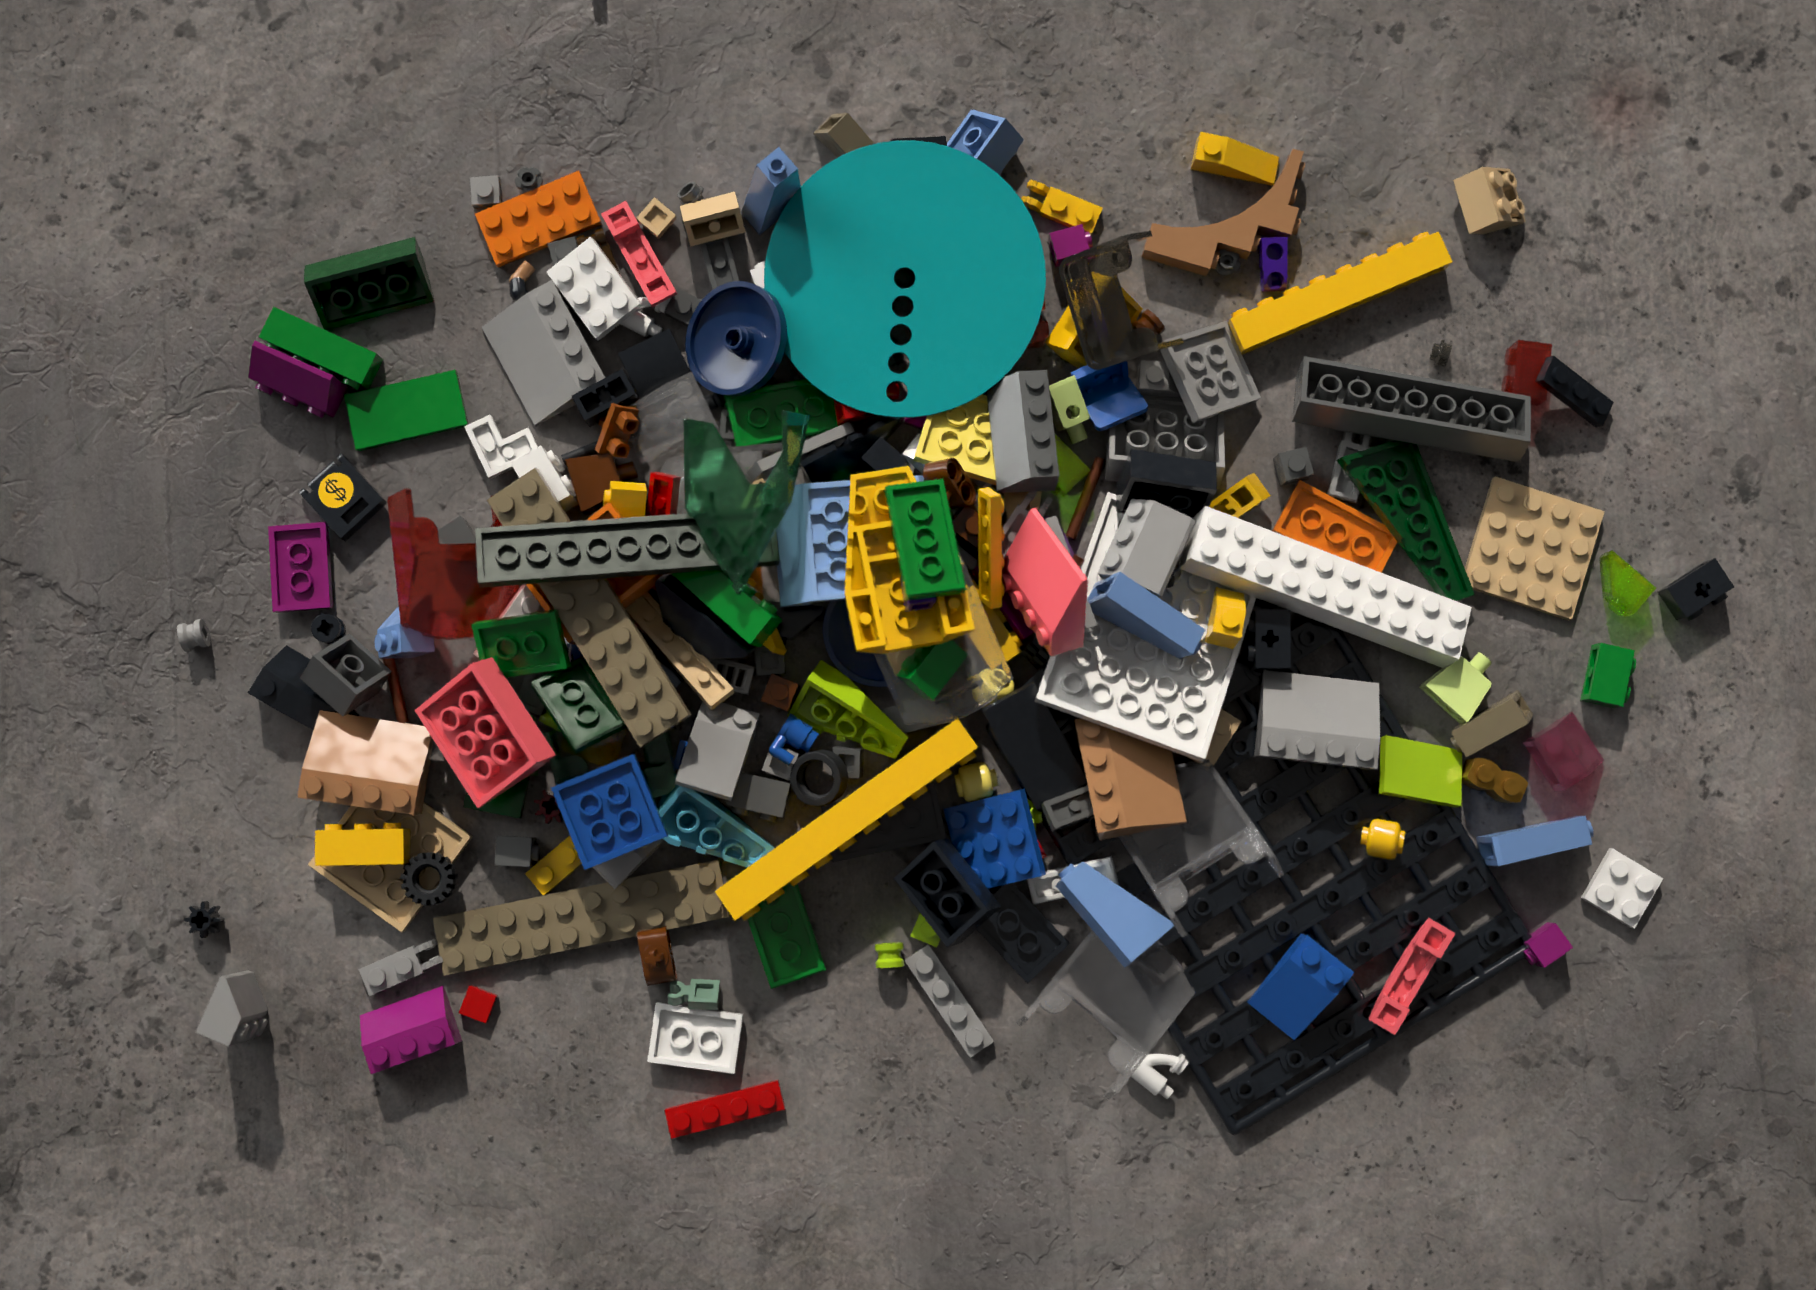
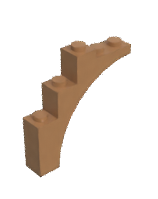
[1141,149,1305,276]

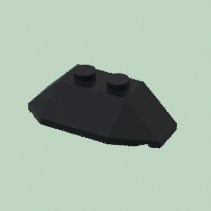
[655,574,758,659]

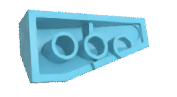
[657,778,774,868]

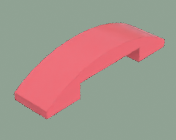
[601,201,677,307]
[1369,918,1456,1035]

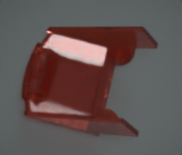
[387,489,519,640]

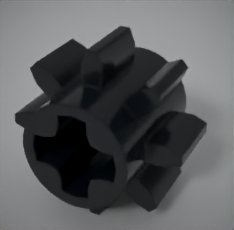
[184,901,225,938]

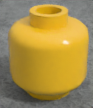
[1361,819,1406,860]

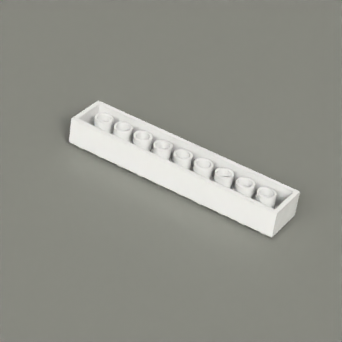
[1179,506,1472,668]

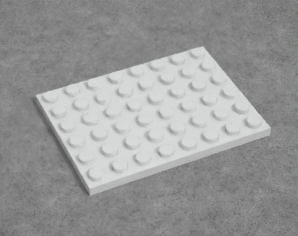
[1034,492,1256,762]

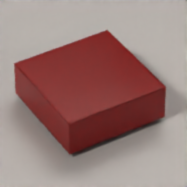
[459,985,498,1024]

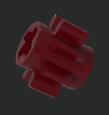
[534,790,563,824]

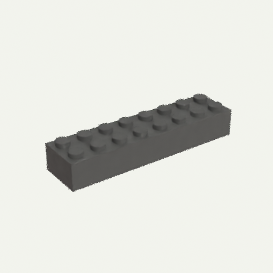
[1292,356,1531,462]

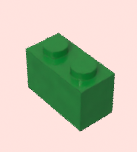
[897,640,968,701]
[1580,643,1636,708]

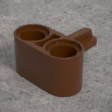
[923,458,976,510]
[637,926,677,986]

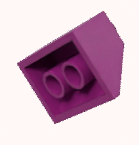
[248,340,348,419]
[360,986,462,1074]

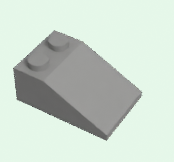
[675,702,760,801]

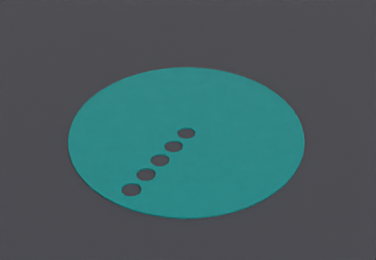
[764,140,1046,418]

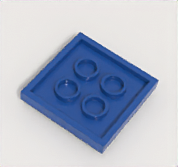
[551,753,668,870]
[943,789,1046,888]

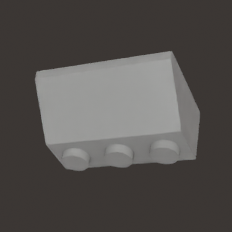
[1098,499,1195,597]
[196,970,268,1047]

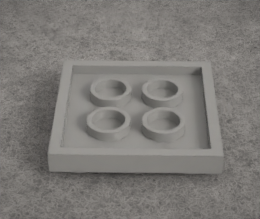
[1158,321,1261,423]

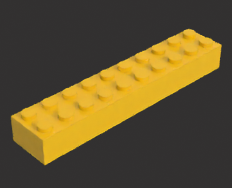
[714,718,978,921]

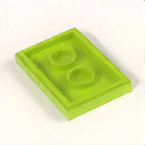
[1379,735,1462,808]

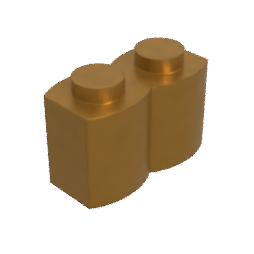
[1462,758,1529,803]

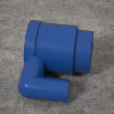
[769,713,819,766]

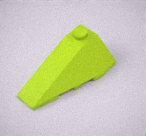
[787,660,908,759]

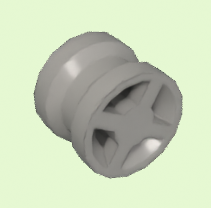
[177,619,211,652]

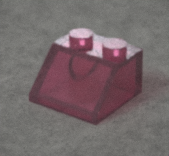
[1523,712,1604,791]

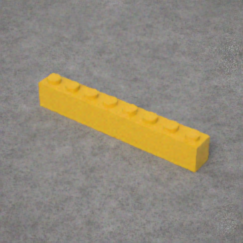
[1228,231,1453,355]

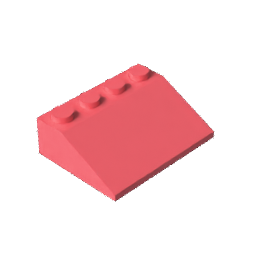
[1002,508,1088,656]
[414,657,556,808]

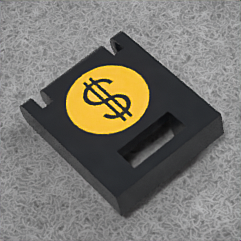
[299,453,388,542]

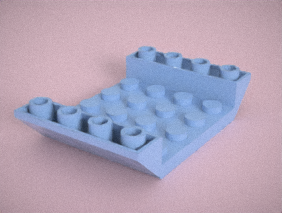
[770,475,924,607]

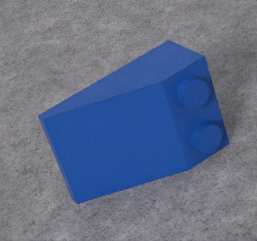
[1247,933,1354,1040]

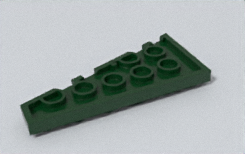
[1336,440,1475,601]

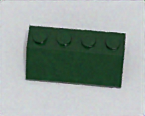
[304,237,434,330]

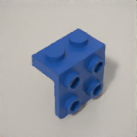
[1071,350,1148,431]

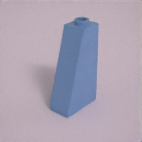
[741,147,801,235]
[1087,572,1205,659]
[1476,816,1593,866]
[1056,861,1175,968]

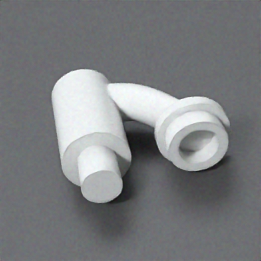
[620,297,672,337]
[1127,1053,1189,1099]

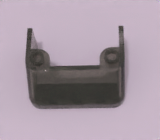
[1059,231,1184,370]

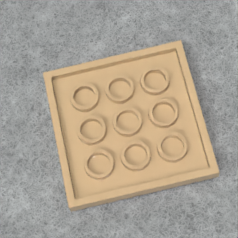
[1465,476,1605,621]
[308,802,473,932]

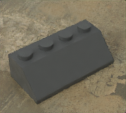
[986,370,1059,493]

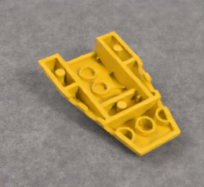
[845,466,975,654]

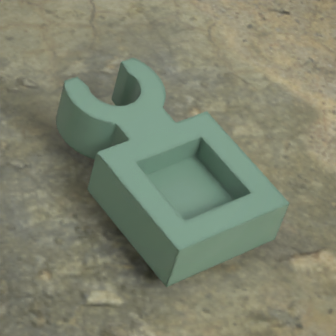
[668,979,720,1010]

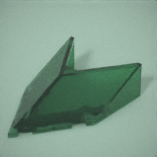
[683,411,810,595]

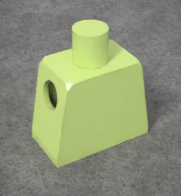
[1049,375,1090,444]
[1419,652,1492,724]

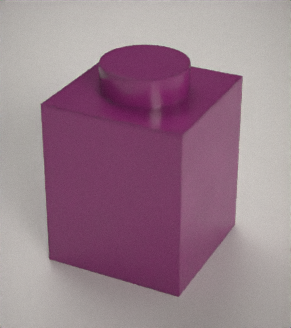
[1048,224,1093,267]
[1520,922,1573,968]

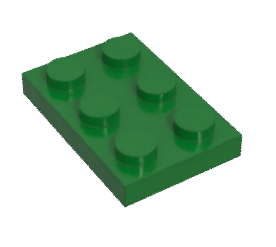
[471,609,571,678]

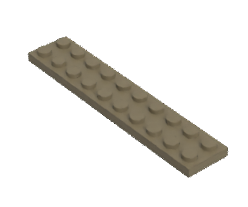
[487,468,691,747]
[433,860,730,976]

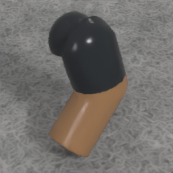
[509,260,536,300]

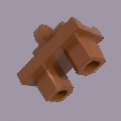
[595,403,640,458]

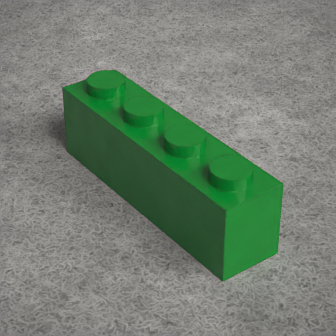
[259,307,383,390]
[671,569,782,647]

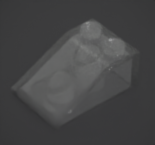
[628,372,719,465]

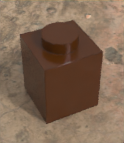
[761,674,800,713]

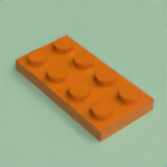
[475,171,602,268]
[1272,480,1397,572]

